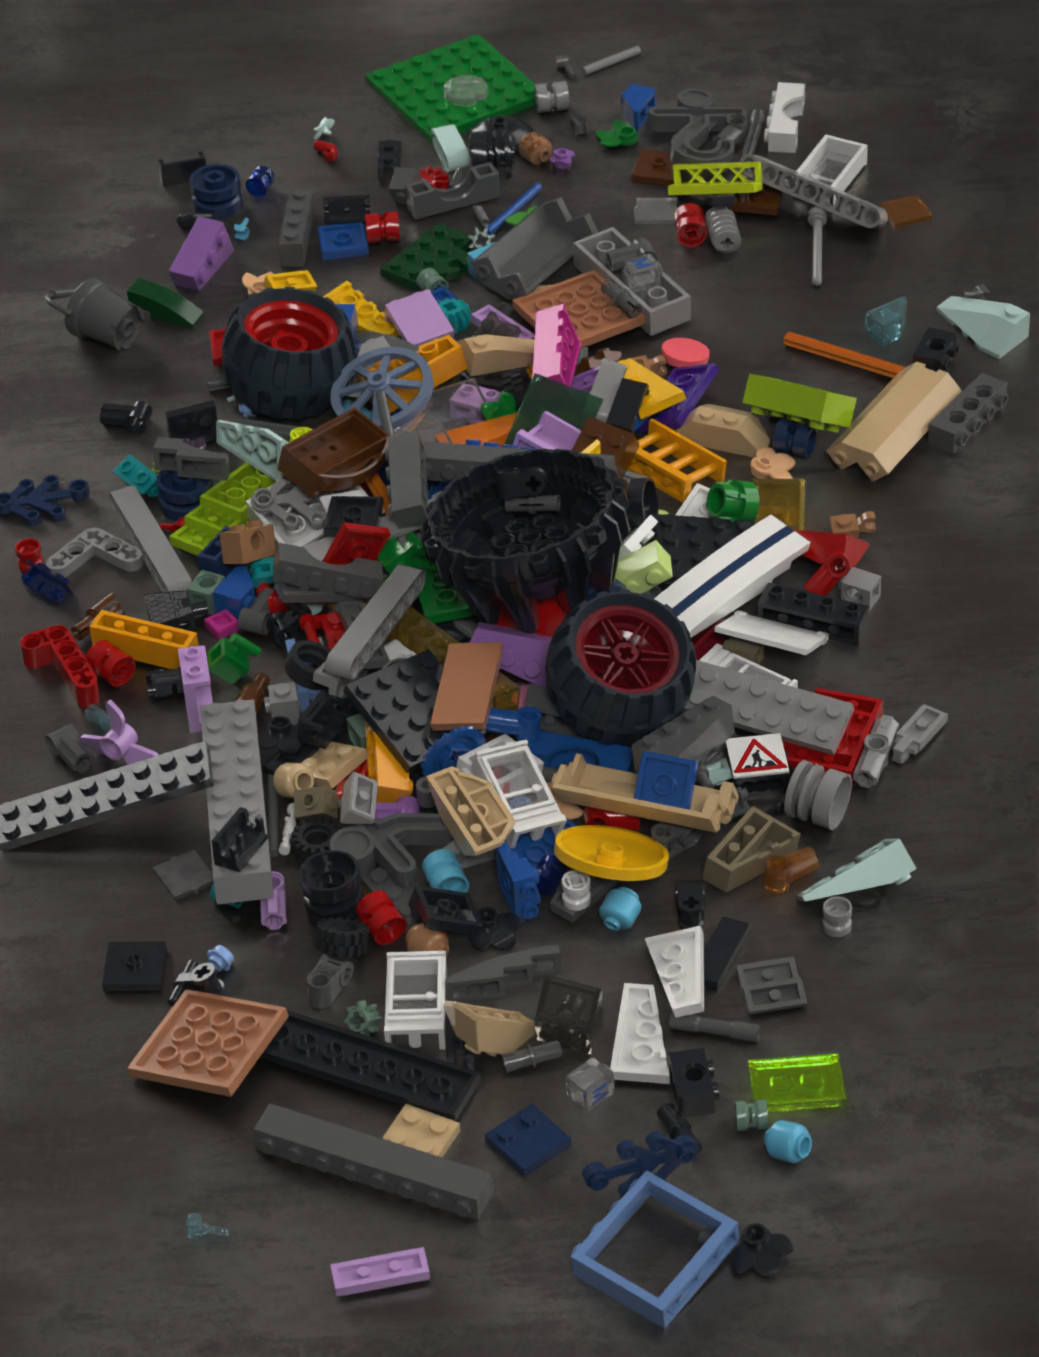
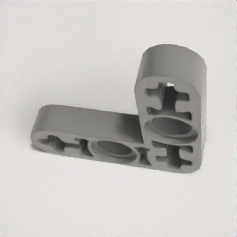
[46,528,143,579]

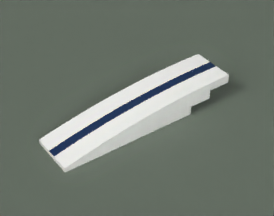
[654,515,811,638]

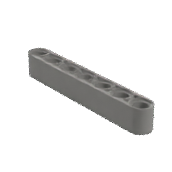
[739,155,888,228]
[109,485,192,592]
[325,565,426,680]

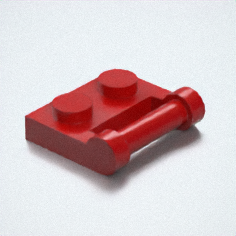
[299,612,346,650]

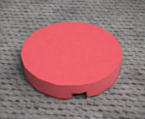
[661,338,710,368]

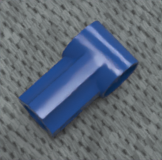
[486,706,542,743]

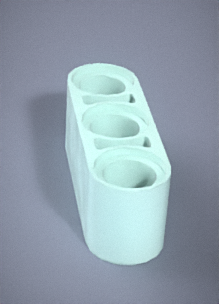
[431,124,471,172]

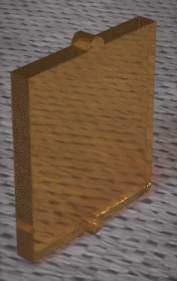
[879,195,932,228]

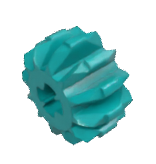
[436,297,471,335]

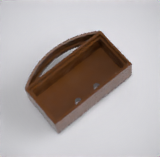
[278,407,390,499]

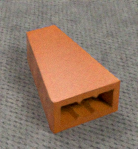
[435,412,532,447]

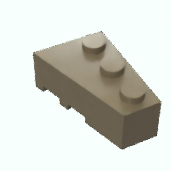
[702,806,801,893]

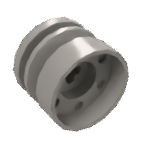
[784,760,852,830]

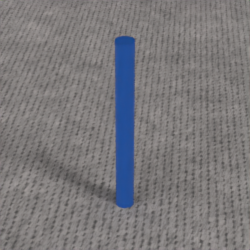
[487,182,542,236]

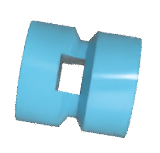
[422,849,469,893]

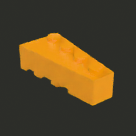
[355,335,468,413]

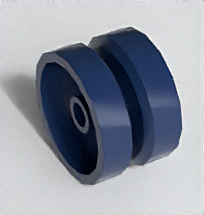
[190,164,243,219]
[157,470,213,521]

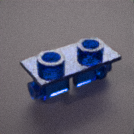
[21,560,74,602]

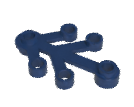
[0,475,90,526]
[582,1131,700,1198]

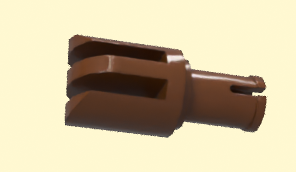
[71,592,125,641]
[234,672,270,714]

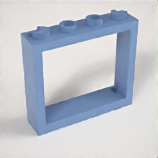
[571,1170,740,1329]

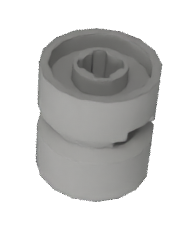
[534,81,570,114]

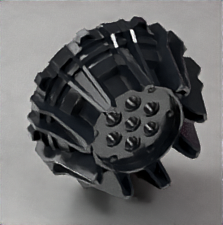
[421,448,630,633]

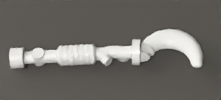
[279,803,296,855]

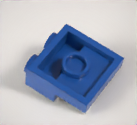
[496,841,541,921]

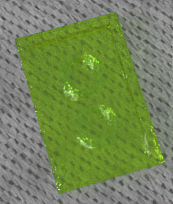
[748,1053,846,1112]

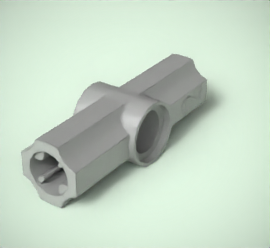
[853,715,899,788]

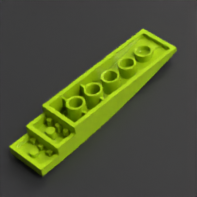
[169,439,290,556]

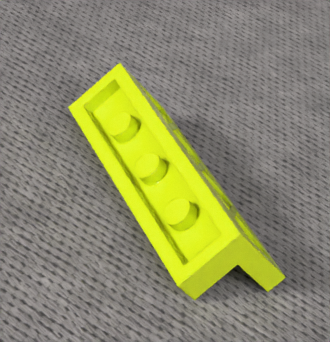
[668,162,763,195]

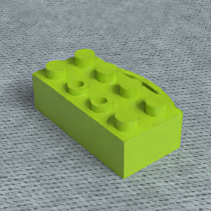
[742,373,857,433]

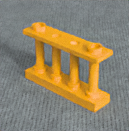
[627,418,727,503]

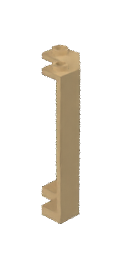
[826,362,962,481]
[551,753,739,833]

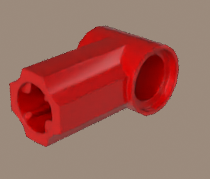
[803,551,850,596]
[583,806,640,832]

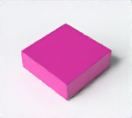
[204,609,240,640]

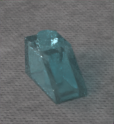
[865,296,907,346]

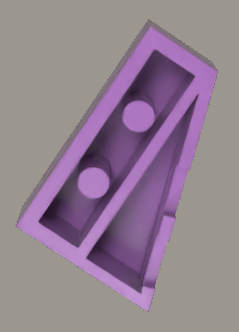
[169,216,234,291]

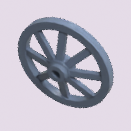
[331,347,434,429]

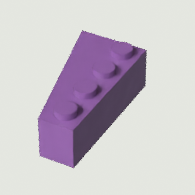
[470,622,552,688]

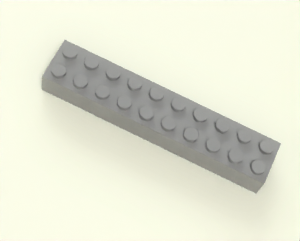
[200,700,274,904]

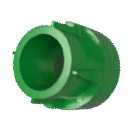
[706,480,760,522]

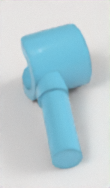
[234,218,249,241]

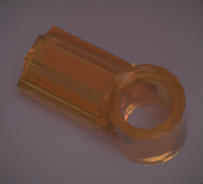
[764,846,819,894]

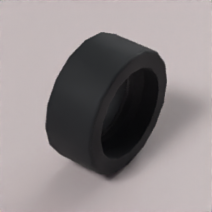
[285,641,331,690]

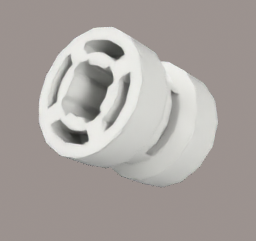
[562,870,591,911]

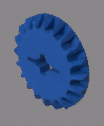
[421,725,486,777]

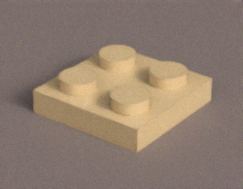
[302,741,367,789]
[382,1104,460,1158]

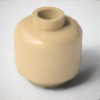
[273,763,314,799]

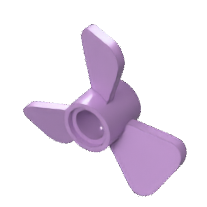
[79,700,159,765]

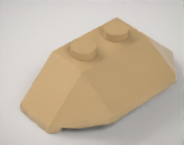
[672,404,771,457]
[426,766,516,856]
[443,1000,541,1057]

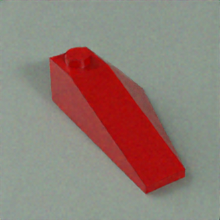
[792,529,869,571]

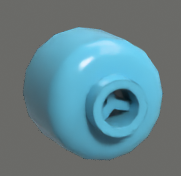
[599,887,641,931]
[764,1120,812,1164]

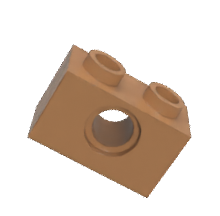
[220,520,276,564]

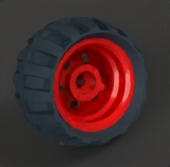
[222,287,355,420]

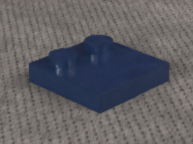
[485,1103,571,1177]

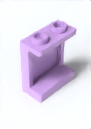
[385,289,454,347]
[513,411,581,450]
[178,646,213,733]

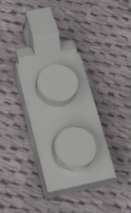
[892,704,948,764]

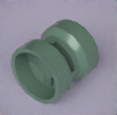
[416,268,449,292]
[735,1099,768,1132]

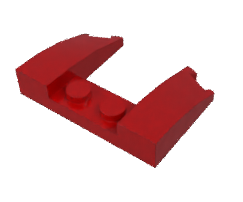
[782,688,883,786]

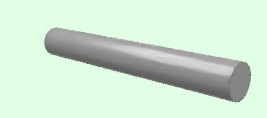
[582,46,641,76]

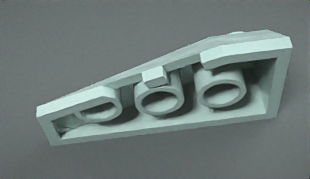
[936,296,1030,359]
[216,420,289,481]
[796,839,917,901]

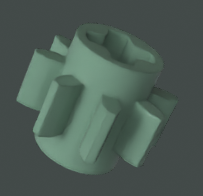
[468,227,496,249]
[343,1000,383,1036]

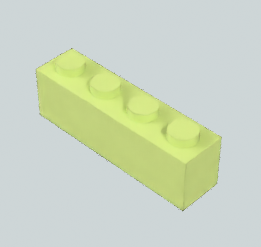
[615,540,673,594]

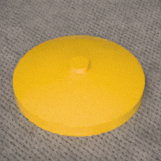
[554,825,669,881]

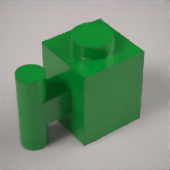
[377,532,425,574]
[207,633,261,685]

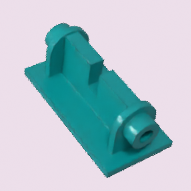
[112,454,159,497]

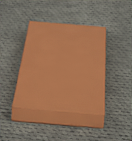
[430,642,504,731]

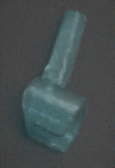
[185,1213,229,1238]

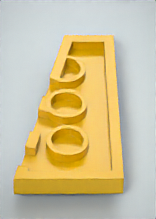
[323,280,400,337]
[618,358,686,419]

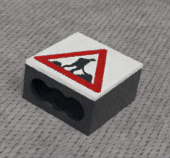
[725,733,789,797]

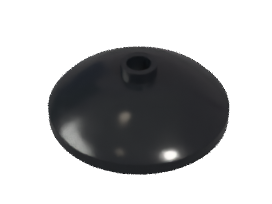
[467,115,534,156]

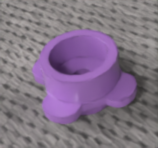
[550,148,575,169]

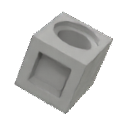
[838,567,881,611]

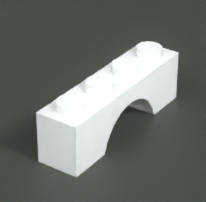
[764,82,805,153]

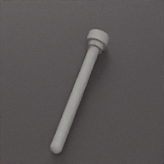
[808,207,827,286]

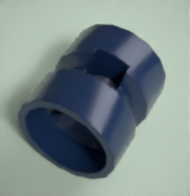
[772,419,817,459]

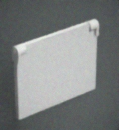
[714,610,829,655]

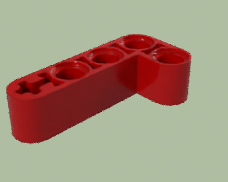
[20,625,101,707]

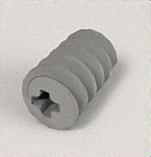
[705,205,741,253]

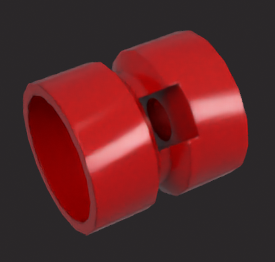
[674,203,707,247]
[365,211,400,244]
[86,639,136,687]
[355,890,407,945]

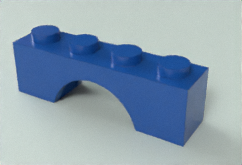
[528,730,635,773]

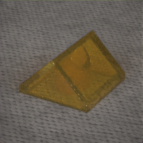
[753,478,805,530]

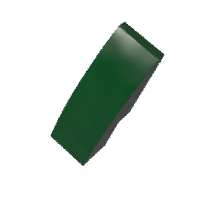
[127,278,204,329]

